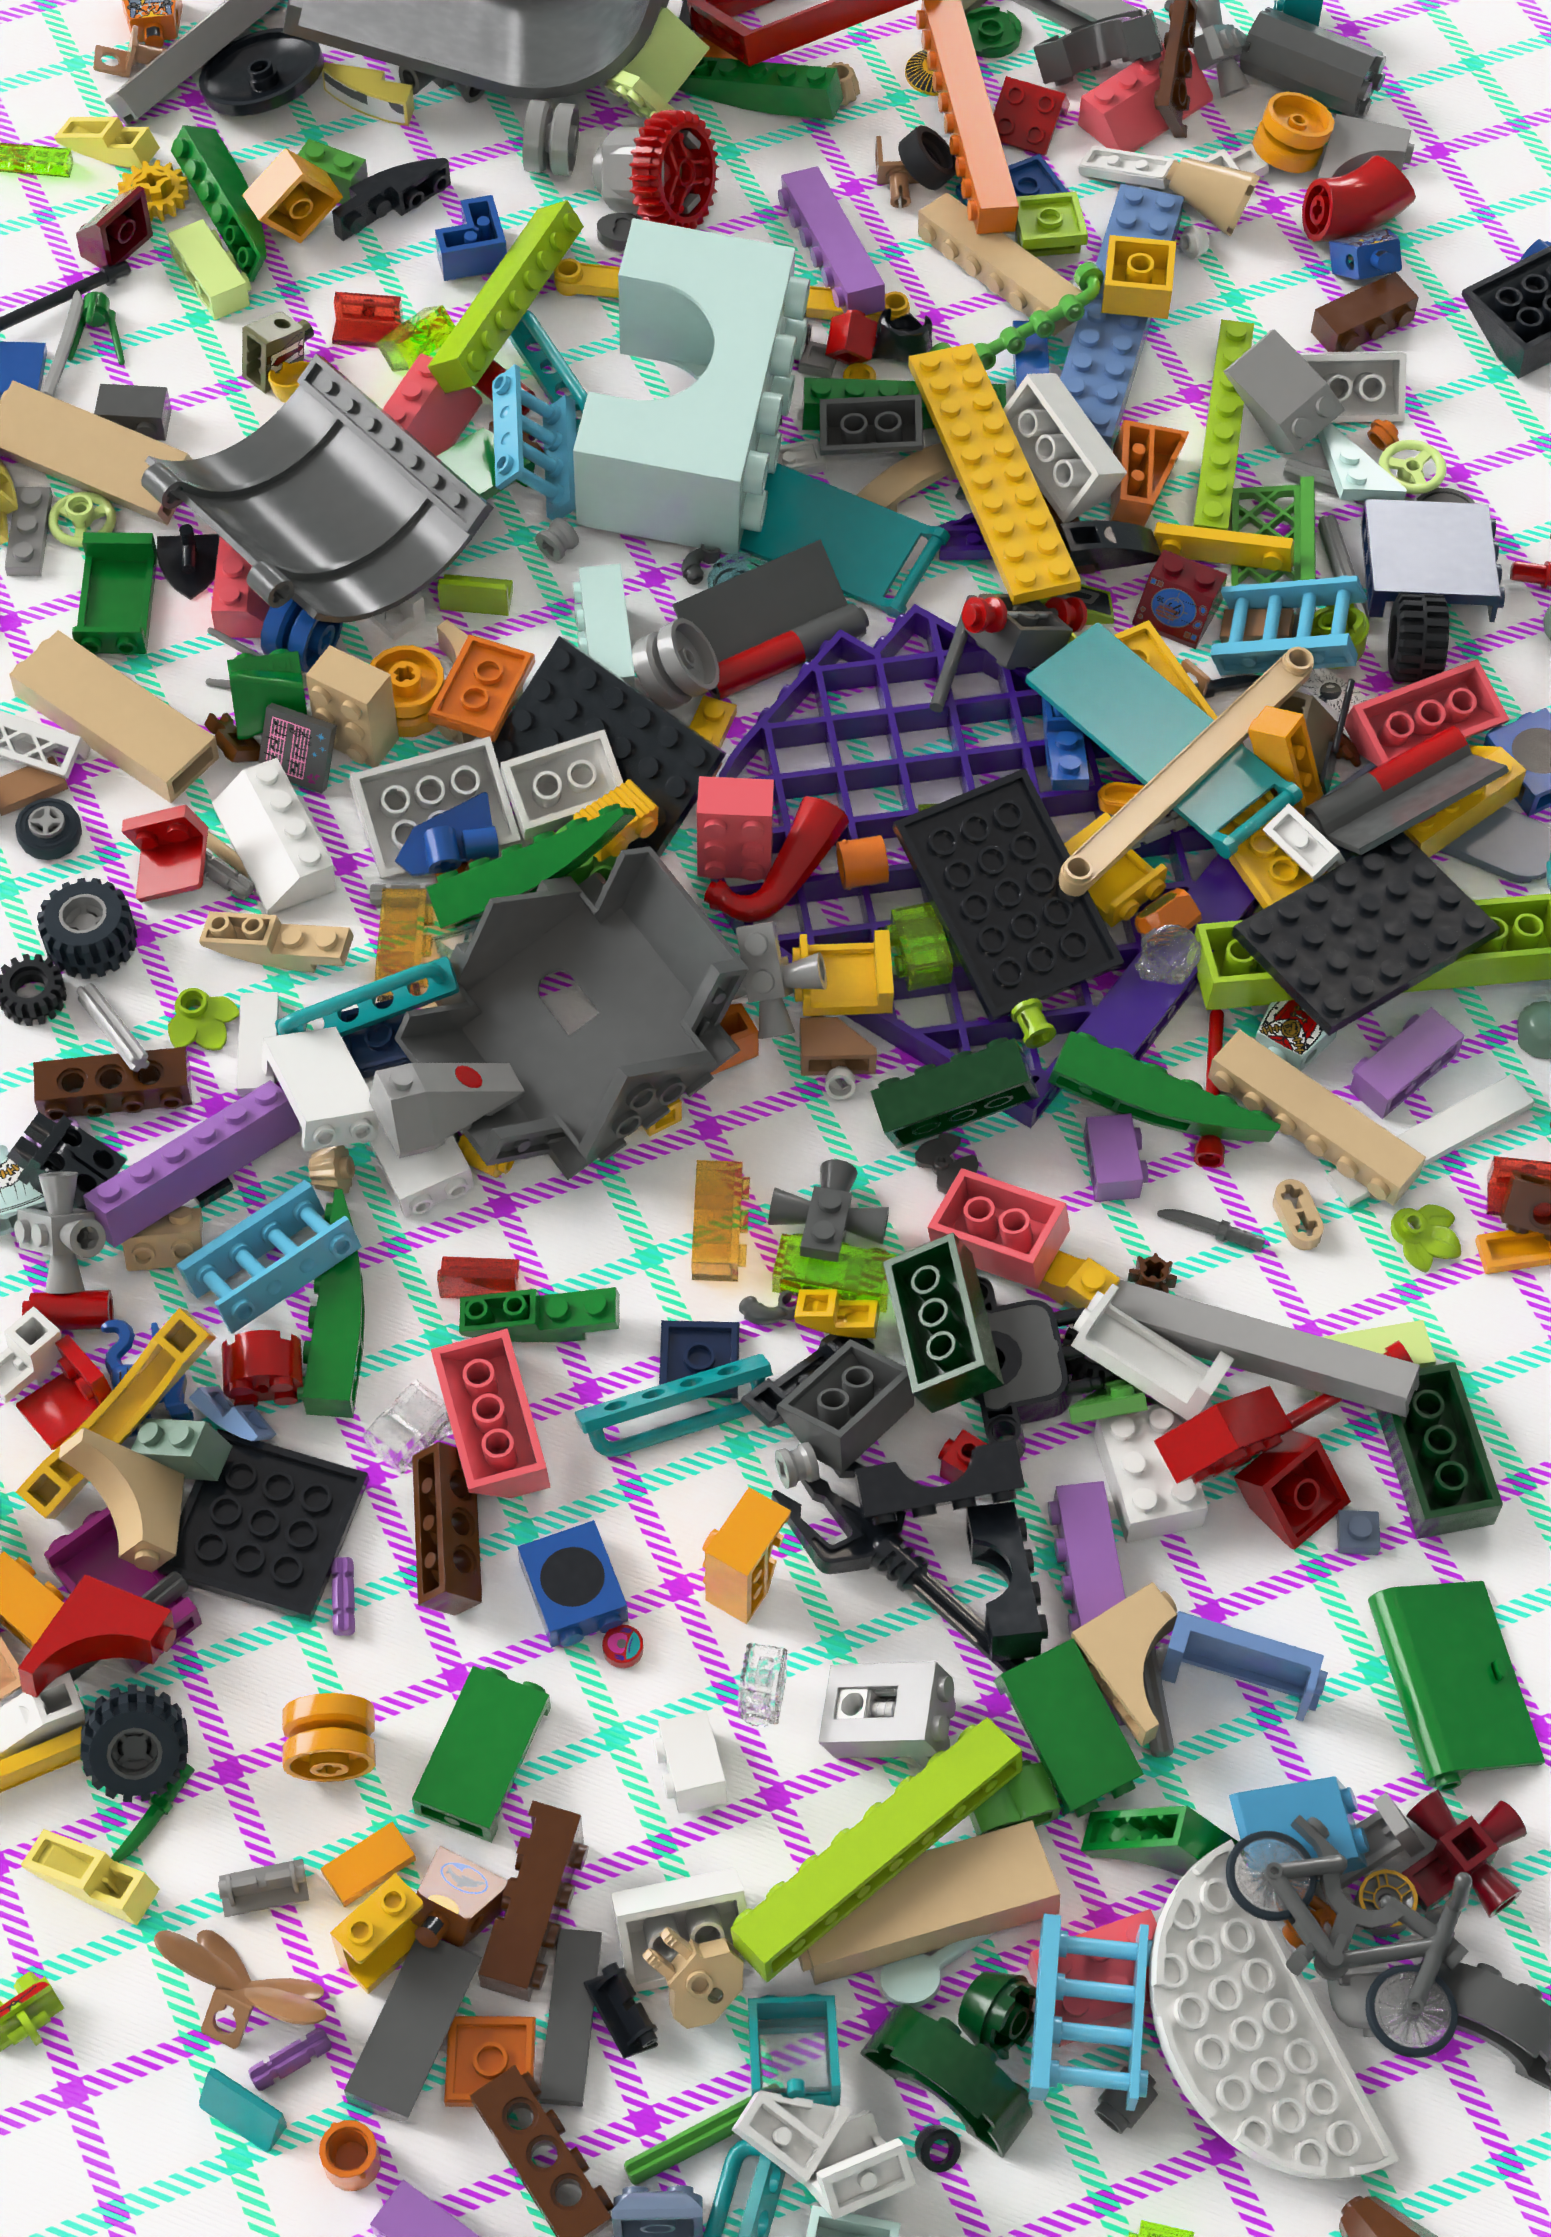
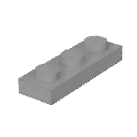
[5,486,53,576]

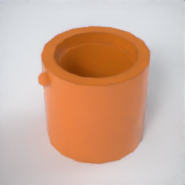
[836,835,889,890]
[319,2120,381,2191]

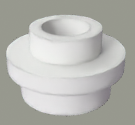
[1180,225,1209,259]

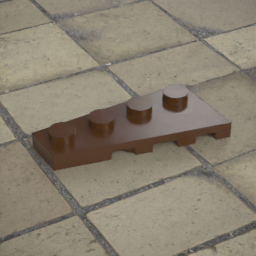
[1154,0,1197,138]

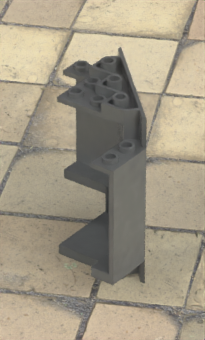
[394,846,749,1181]

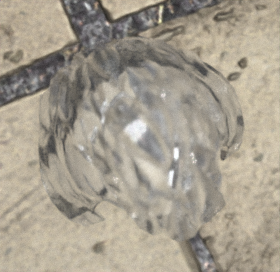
[1135,925,1202,985]

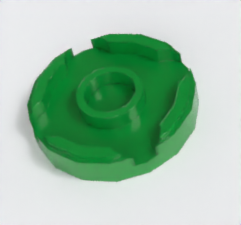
[965,6,1022,58]

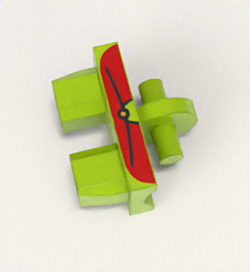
[0,1971,65,2052]

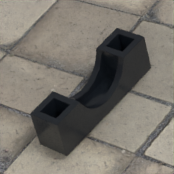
[854,1439,1025,1526]
[966,1502,1048,1662]

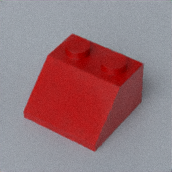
[1233,1430,1351,1550]

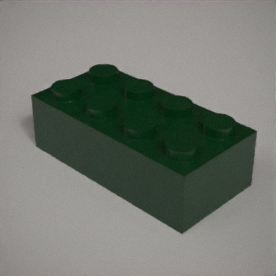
[870,1037,1040,1149]
[883,1233,1004,1413]
[1376,1362,1503,1539]

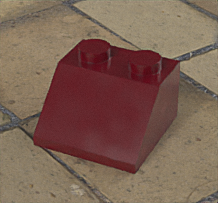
[75,186,153,268]

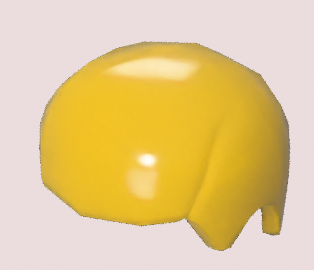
[268,361,309,403]

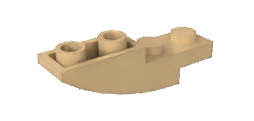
[199,911,354,973]

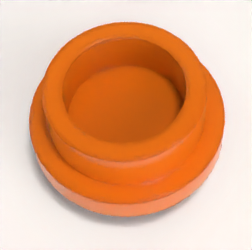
[1367,419,1399,451]

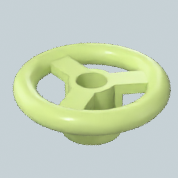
[1379,440,1447,495]
[48,491,117,547]

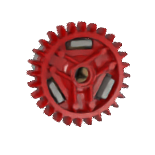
[592,110,720,229]

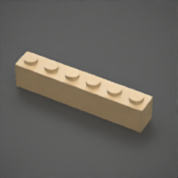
[918,192,1083,336]
[1208,1029,1426,1206]

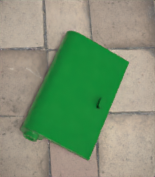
[1368,1581,1545,1791]

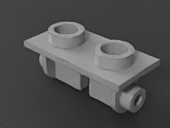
[218,1859,309,1917]

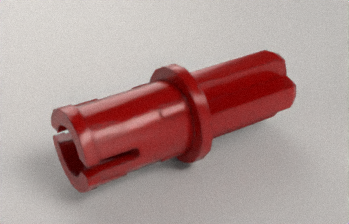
[1510,561,1551,589]

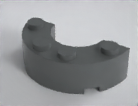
[1033,9,1164,86]
[1408,1962,1551,2091]

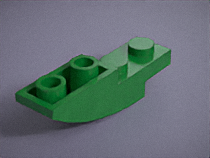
[459,1287,620,1343]

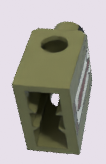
[242,312,314,394]

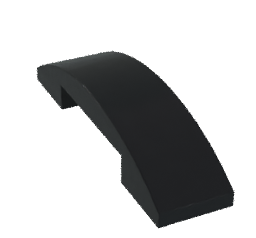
[740,1334,875,1428]

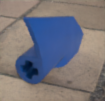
[395,792,499,877]

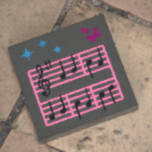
[258,703,337,794]

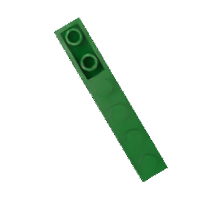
[678,57,844,120]
[170,125,267,282]
[802,377,1006,430]
[426,804,637,929]
[1047,1031,1281,1142]
[297,1189,365,1418]

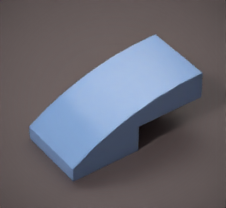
[189,1386,276,1441]

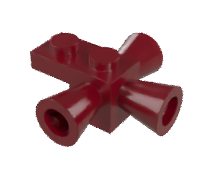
[1401,1790,1527,1918]

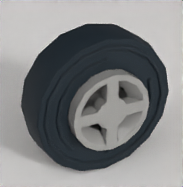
[15,798,82,860]

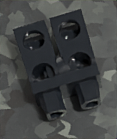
[6,1112,127,1210]

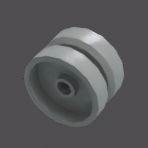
[522,100,579,176]
[632,618,719,710]

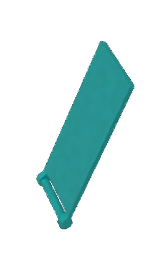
[739,463,950,619]
[1025,623,1303,859]

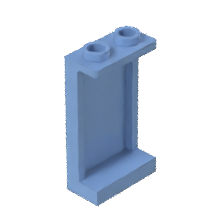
[1160,1611,1328,1722]

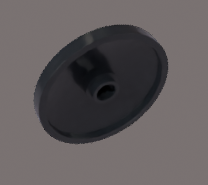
[199,28,324,116]

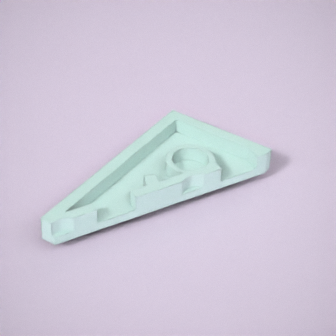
[1317,423,1407,501]

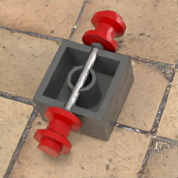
[961,594,1088,670]

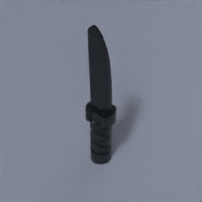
[1195,675,1261,698]

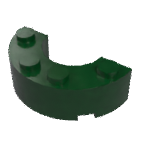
[860,2004,1033,2158]

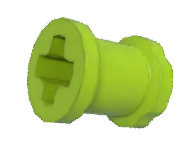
[1011,998,1056,1049]

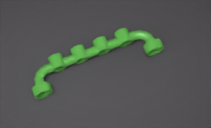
[929,262,1104,370]

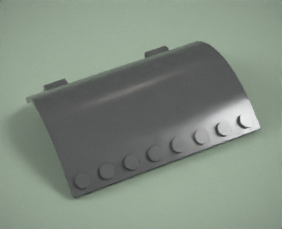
[141,354,494,623]

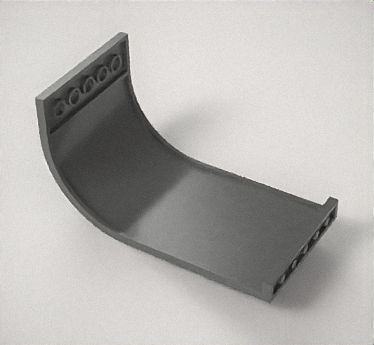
[282,0,669,99]

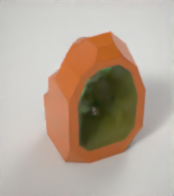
[1135,888,1202,939]

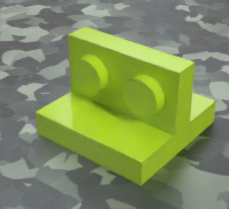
[1015,191,1088,257]

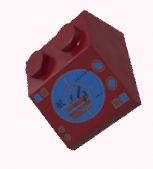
[1132,549,1228,649]

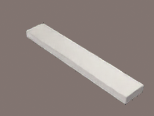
[1326,1074,1535,1208]

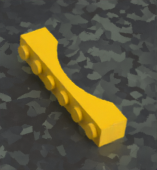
[16,1308,217,1519]

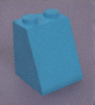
[1229,1776,1370,1896]

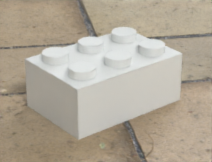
[1093,1403,1209,1543]

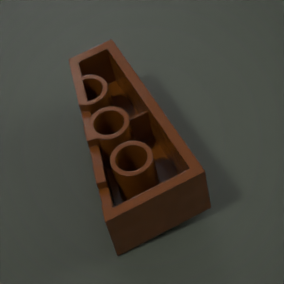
[478,1800,589,2002]

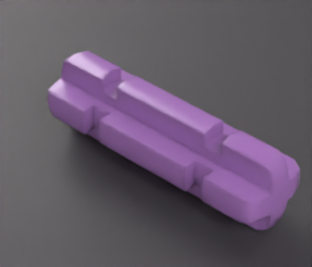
[331,1557,355,1636]
[248,2028,332,2091]

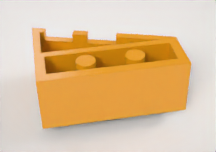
[702,1487,791,1624]

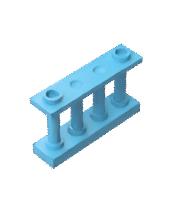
[492,364,577,520]
[1210,575,1366,676]
[176,1180,362,1334]
[1028,1914,1153,2111]

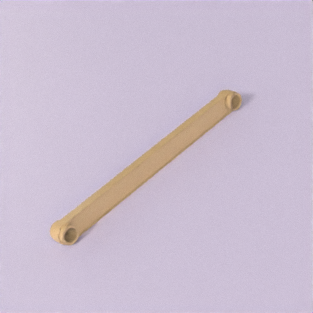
[1059,647,1314,897]

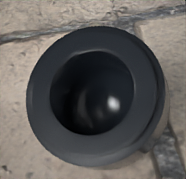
[915,2125,961,2173]

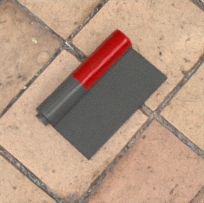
[672,539,869,700]
[1304,726,1509,855]

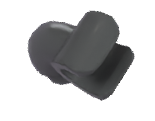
[681,544,721,585]
[739,1290,796,1325]

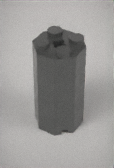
[1240,7,1386,118]

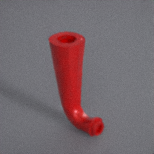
[704,796,849,923]

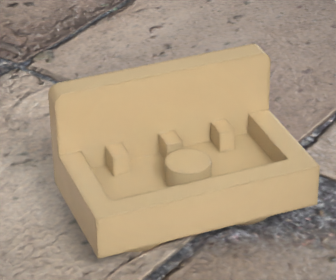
[122,1206,203,1271]

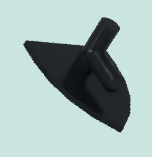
[157,524,220,600]

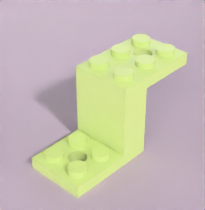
[604,7,710,119]

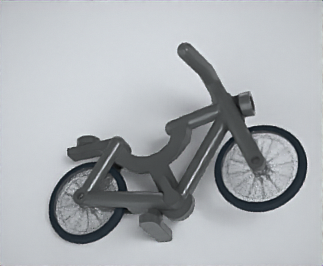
[1226,1815,1472,2058]

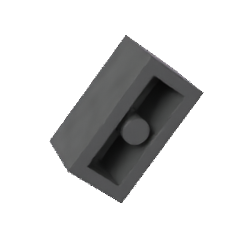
[94,383,172,441]

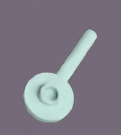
[880,1931,999,2008]

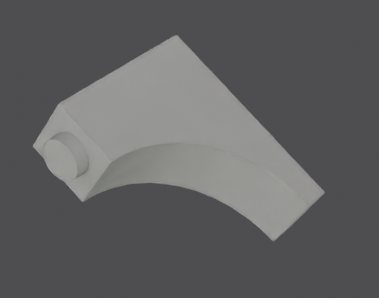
[1317,114,1415,179]

